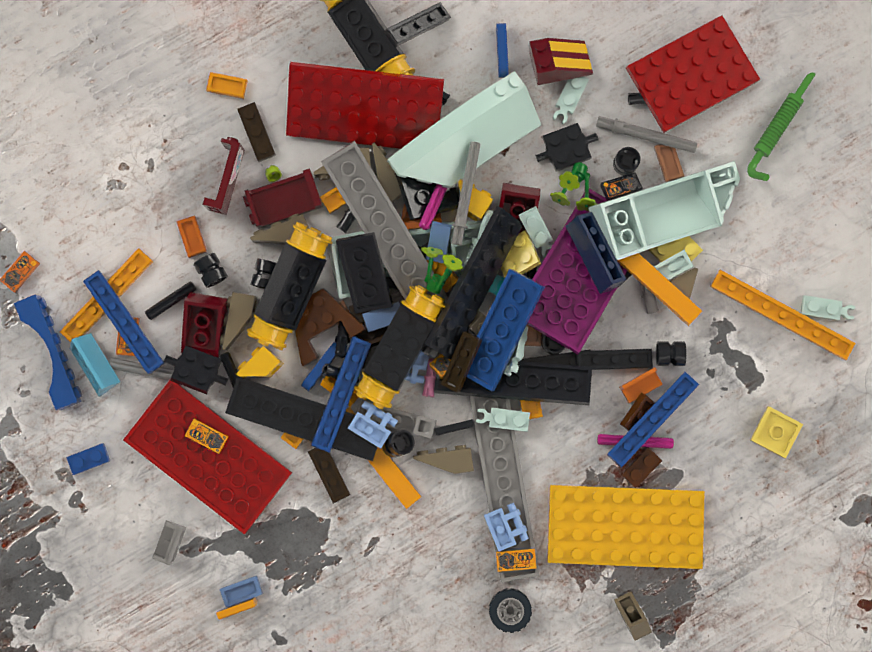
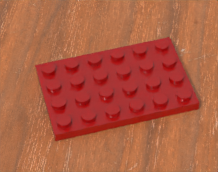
[626,15,760,133]

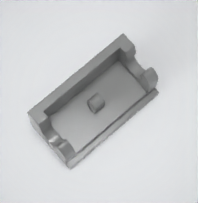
[152,520,186,565]

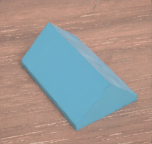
[70,333,120,397]

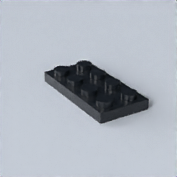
[336,232,393,313]

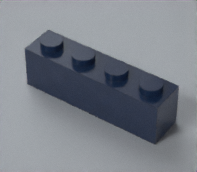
[566,212,627,294]

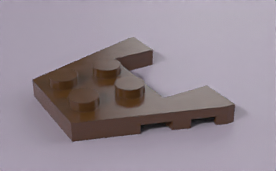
[295,288,367,366]

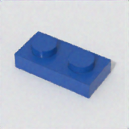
[66,443,110,475]

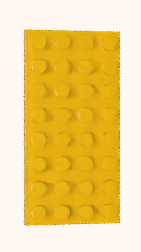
[547,485,705,569]

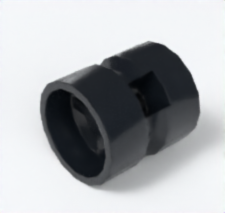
[613,147,641,176]
[193,253,228,288]
[250,258,276,289]
[541,335,566,355]
[656,341,686,366]
[382,430,415,458]

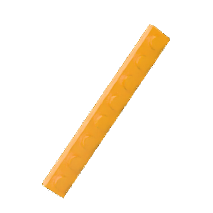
[710,270,856,360]

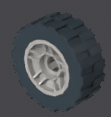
[489,588,532,633]

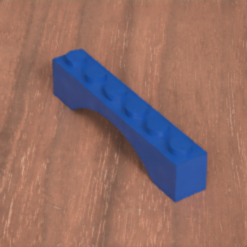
[14,294,82,410]

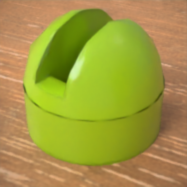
[265,165,282,182]

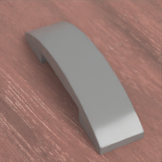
[359,400,437,439]

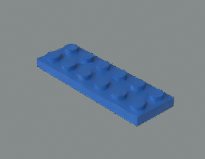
[467,269,545,391]

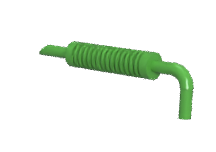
[747,72,816,181]

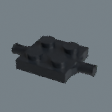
[535,123,598,172]
[164,346,228,395]

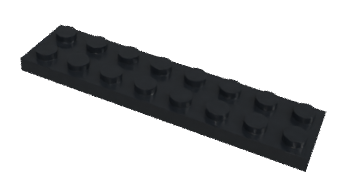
[424,206,523,360]
[434,355,592,406]
[225,376,380,461]

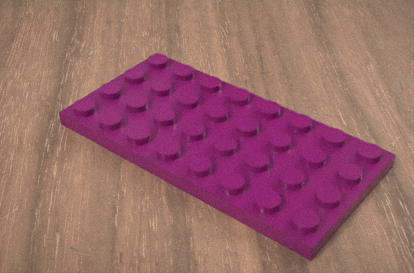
[527,188,627,354]

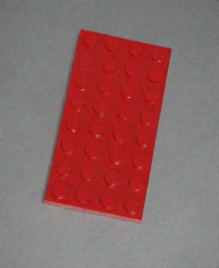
[286,62,444,149]
[123,379,293,535]

